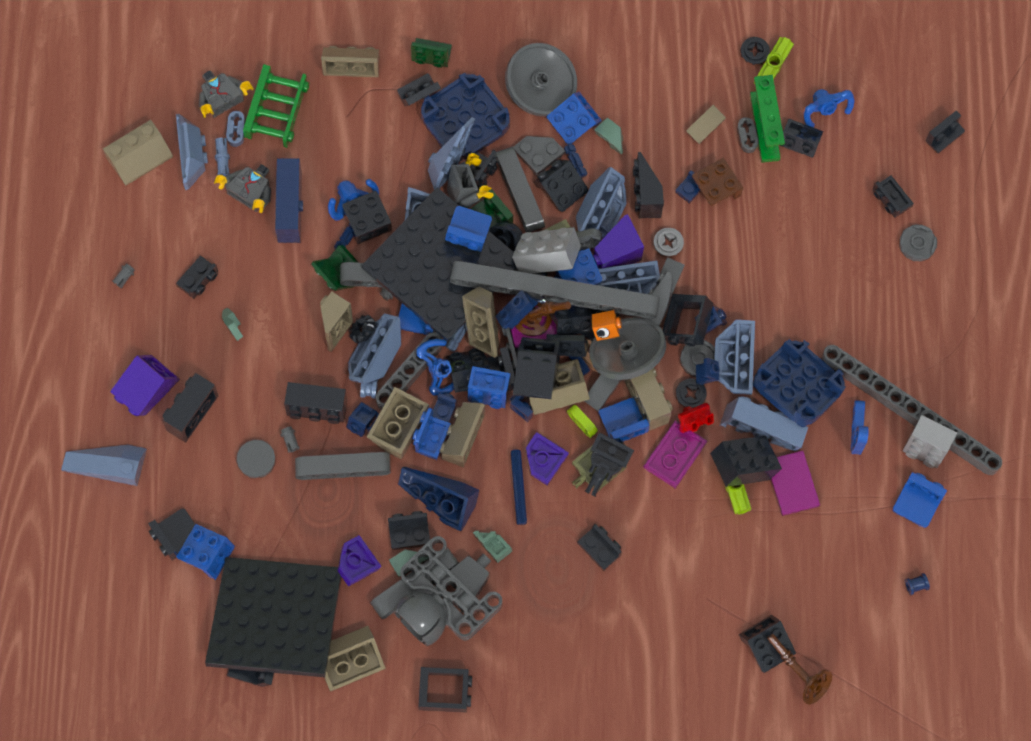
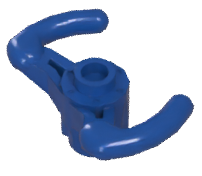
[804,89,855,128]
[328,179,379,221]
[416,339,454,396]

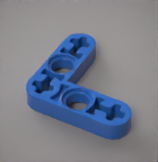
[851,400,869,455]

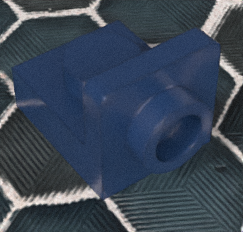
[675,170,701,204]
[694,306,727,334]
[696,358,720,385]
[433,393,457,423]
[510,395,533,422]
[346,402,378,437]

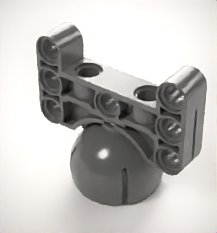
[393,536,503,646]

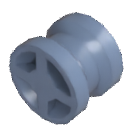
[360,380,378,399]

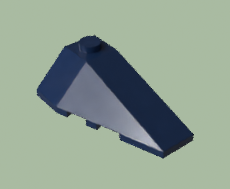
[398,466,479,531]

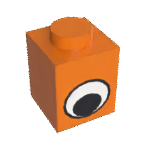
[592,310,622,341]

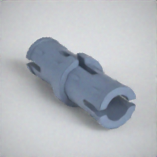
[215,138,230,176]

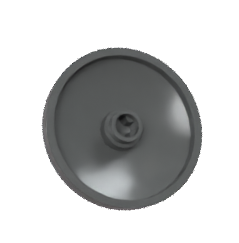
[505,43,577,116]
[589,318,666,380]

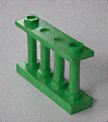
[243,64,310,148]
[750,75,785,163]

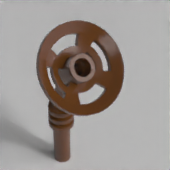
[515,301,571,336]
[767,634,832,705]

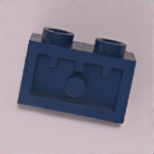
[495,290,538,329]

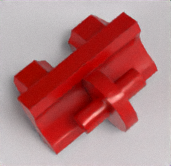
[678,403,714,433]

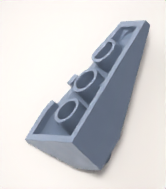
[428,117,475,190]
[61,445,147,486]

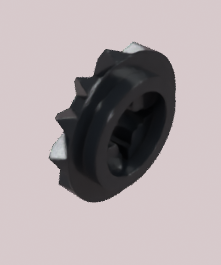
[740,37,770,65]
[349,315,376,343]
[676,378,707,408]

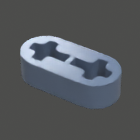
[226,111,245,147]

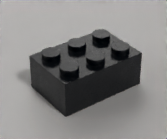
[162,373,219,443]
[284,382,347,424]
[710,436,782,487]

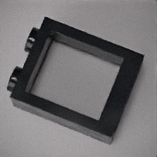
[662,294,714,347]
[418,667,472,713]

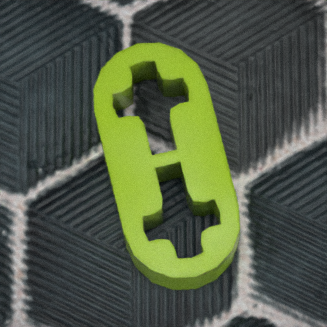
[567,405,598,438]

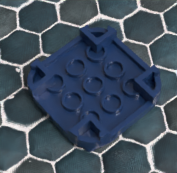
[421,73,510,161]
[753,339,846,427]

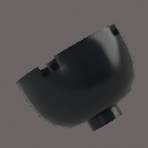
[488,221,522,252]

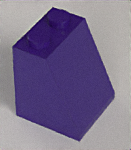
[593,214,644,269]
[110,355,180,416]

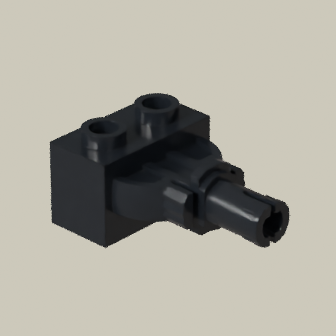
[584,432,634,497]

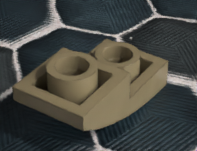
[686,105,726,144]

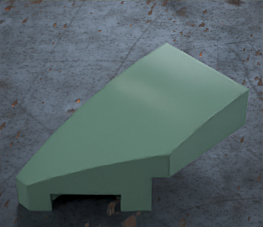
[594,118,623,154]
[222,308,243,341]
[473,531,512,563]
[389,549,429,577]

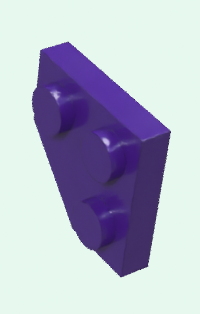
[526,432,569,486]
[338,535,381,586]

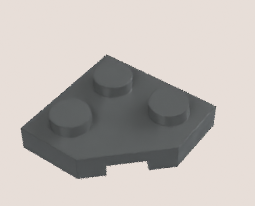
[513,136,565,176]

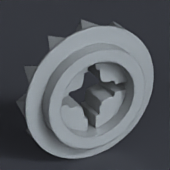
[653,228,684,257]

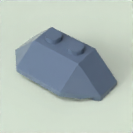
[176,114,208,190]
[576,167,627,239]
[598,261,660,294]
[348,313,401,384]
[714,320,755,395]

